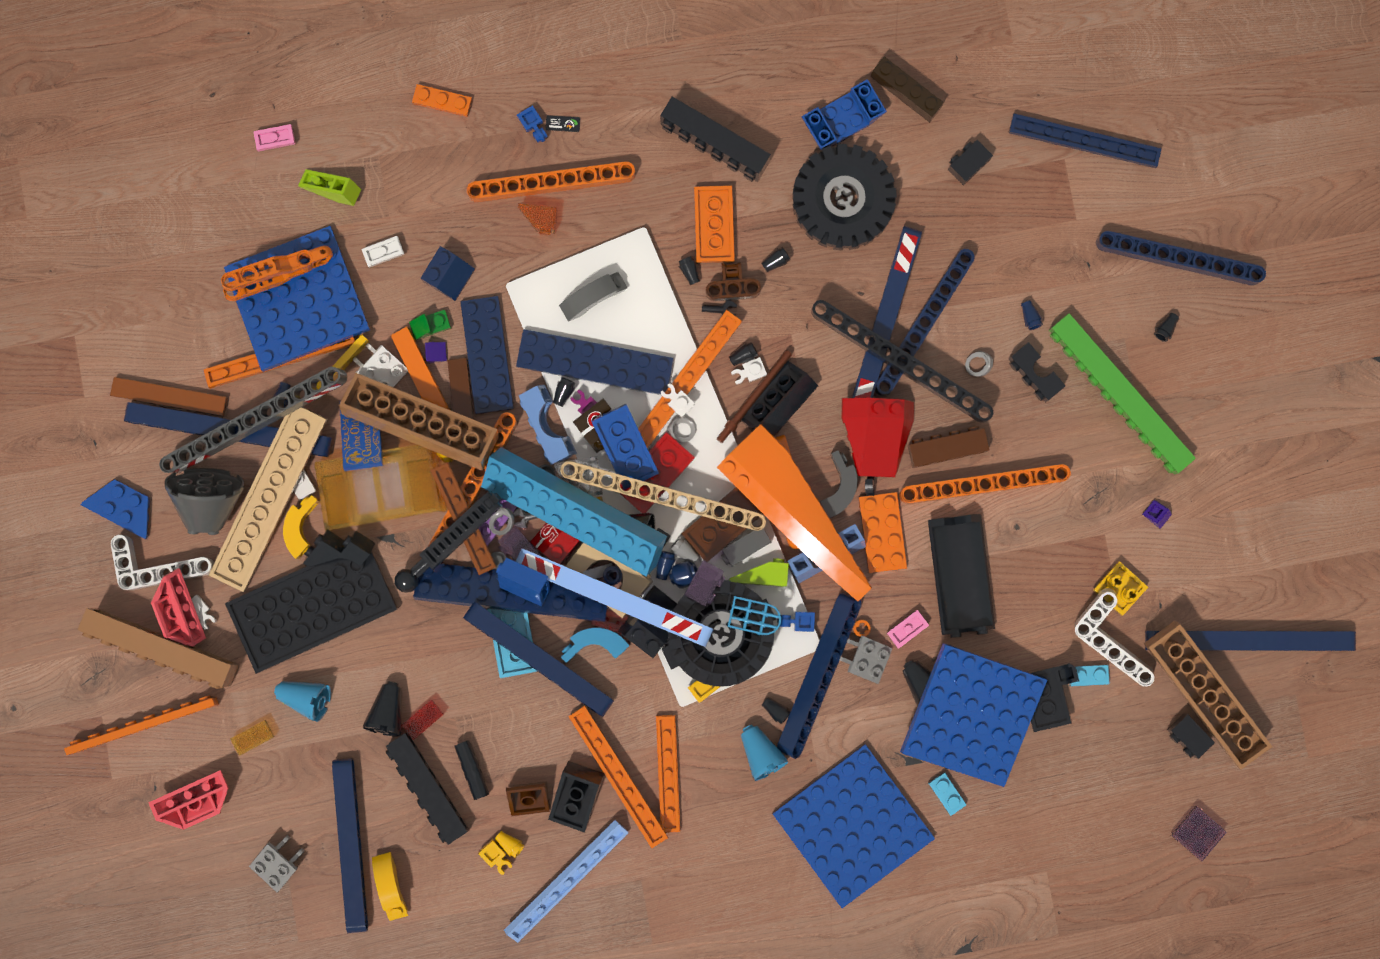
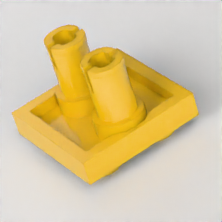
[1093,561,1148,616]

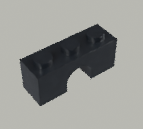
[1009,342,1066,403]

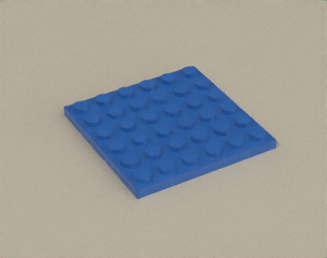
[224,226,370,372]
[900,643,1047,787]
[772,744,935,908]

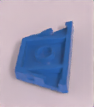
[81,479,150,539]

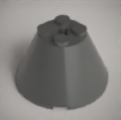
[164,468,244,535]

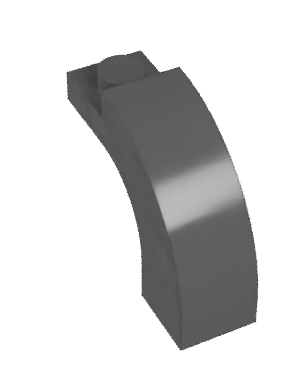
[559,272,628,322]
[820,451,857,518]

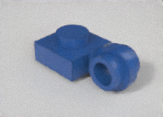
[517,105,548,143]
[777,612,815,632]

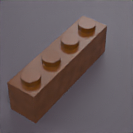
[908,426,990,468]

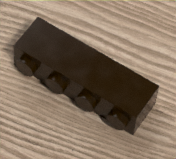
[870,56,944,123]

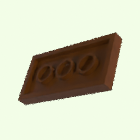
[682,487,763,563]

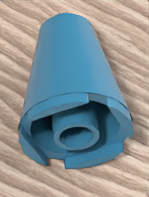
[274,681,331,722]
[741,725,788,781]

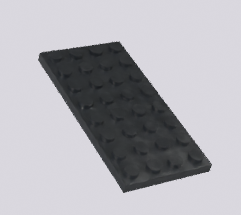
[225,551,398,674]

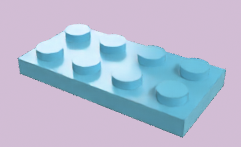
[487,608,537,678]

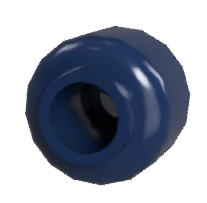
[669,561,699,589]

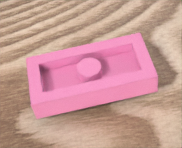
[253,124,295,152]
[886,610,929,649]

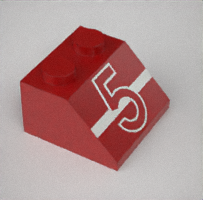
[530,523,581,565]

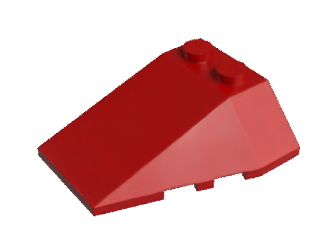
[841,398,914,477]

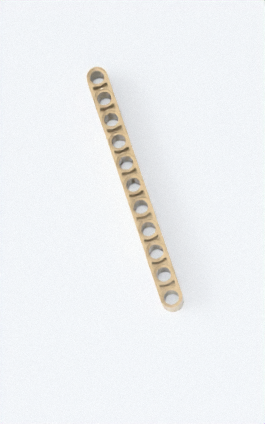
[560,461,766,531]

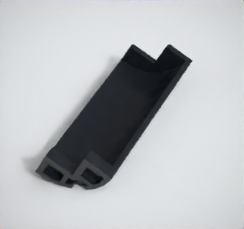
[928,514,995,638]

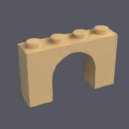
[565,543,653,618]

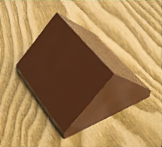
[506,781,550,816]

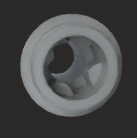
[670,537,700,564]

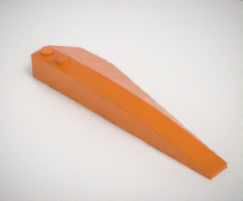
[717,424,872,601]

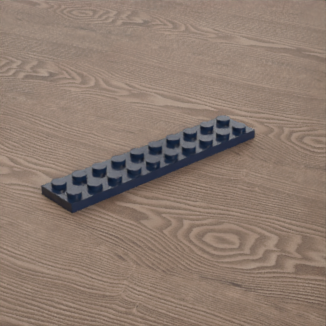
[413,564,609,622]

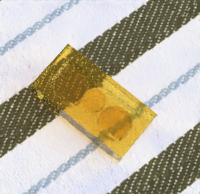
[230,720,275,756]

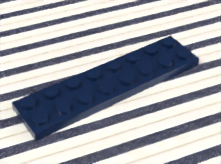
[516,329,674,395]

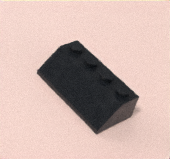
[741,361,818,436]

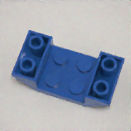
[802,79,887,150]

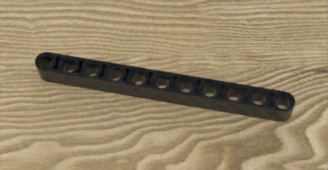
[811,300,994,423]

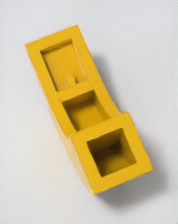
[283,495,321,560]
[372,852,408,921]

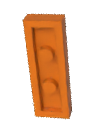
[412,84,472,117]

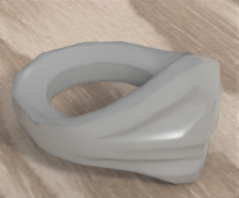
[965,351,993,377]
[667,417,696,442]
[489,508,514,536]

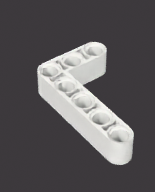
[111,535,214,590]
[1075,588,1154,687]

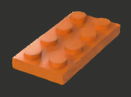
[694,186,735,263]
[858,492,907,573]

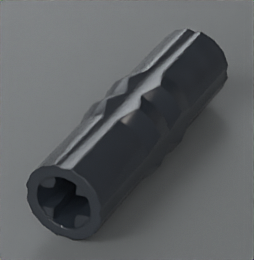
[454,740,489,800]

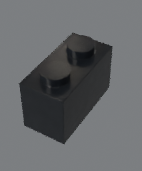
[948,140,993,186]
[1167,714,1215,759]

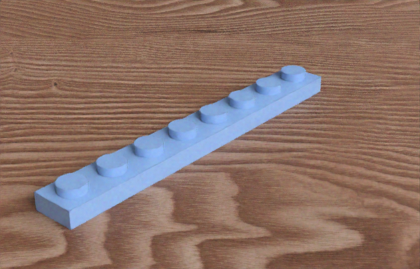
[504,820,629,943]

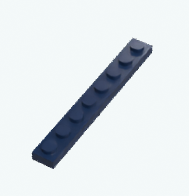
[1009,113,1162,168]

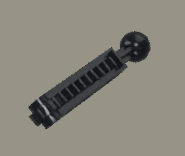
[394,491,502,593]

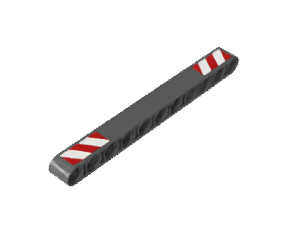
[159,367,347,474]

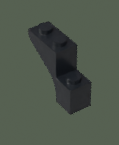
[303,529,375,567]

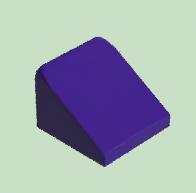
[425,342,447,363]
[1142,500,1172,529]

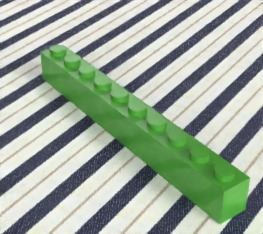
[1049,313,1196,475]

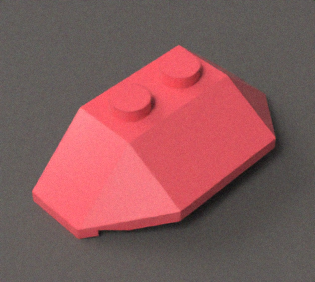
[151,568,206,647]
[148,770,229,830]

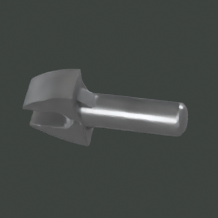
[513,508,537,528]

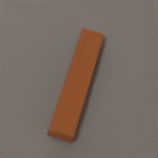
[110,377,227,416]
[430,462,496,575]

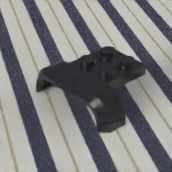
[1031,663,1080,732]

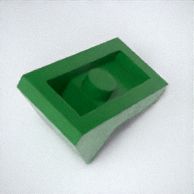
[409,310,451,340]

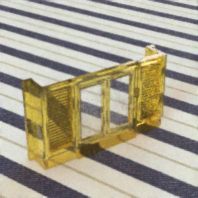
[314,445,446,531]

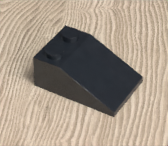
[618,585,677,658]
[548,761,604,833]

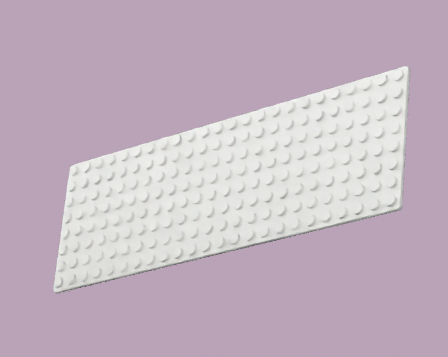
[506,227,820,707]

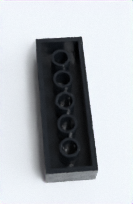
[660,96,771,182]

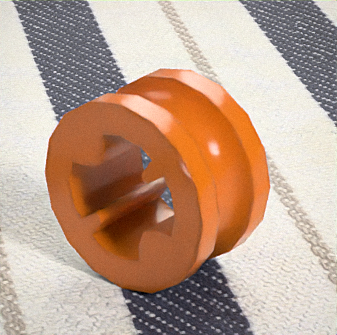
[853,620,871,638]

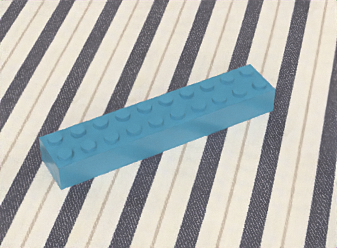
[481,447,667,577]

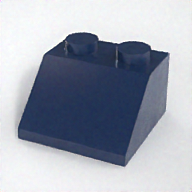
[420,246,475,301]

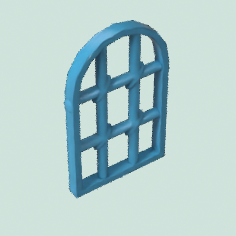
[728,596,781,635]

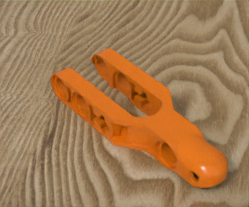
[221,246,333,301]

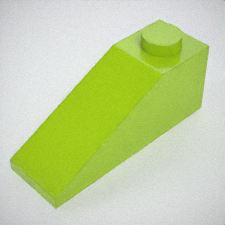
[298,169,362,206]
[729,558,789,587]

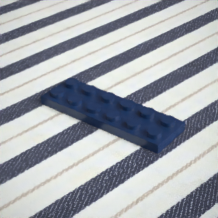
[460,296,514,415]

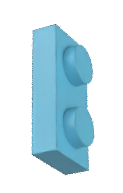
[1069,665,1109,686]
[928,772,966,816]

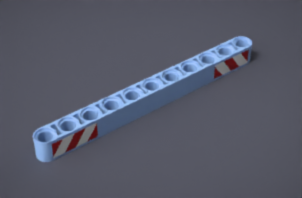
[516,548,713,647]

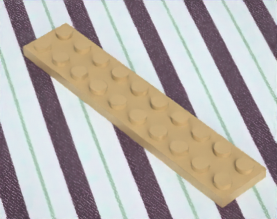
[209,407,328,592]

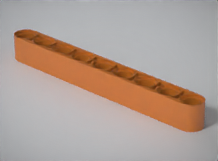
[467,162,635,202]
[428,412,517,546]
[899,464,1071,504]

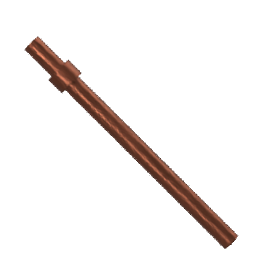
[716,350,792,444]

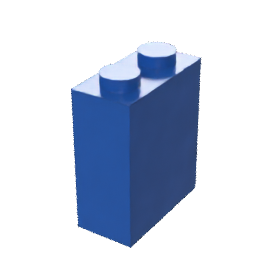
[496,557,550,606]

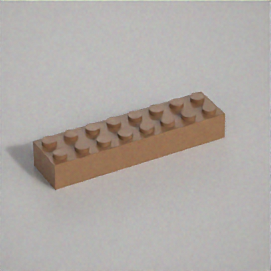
[339,373,498,471]
[78,608,240,689]
[1144,620,1272,770]

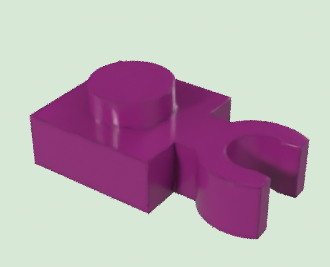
[570,390,597,414]

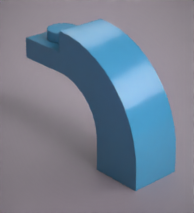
[561,628,630,663]

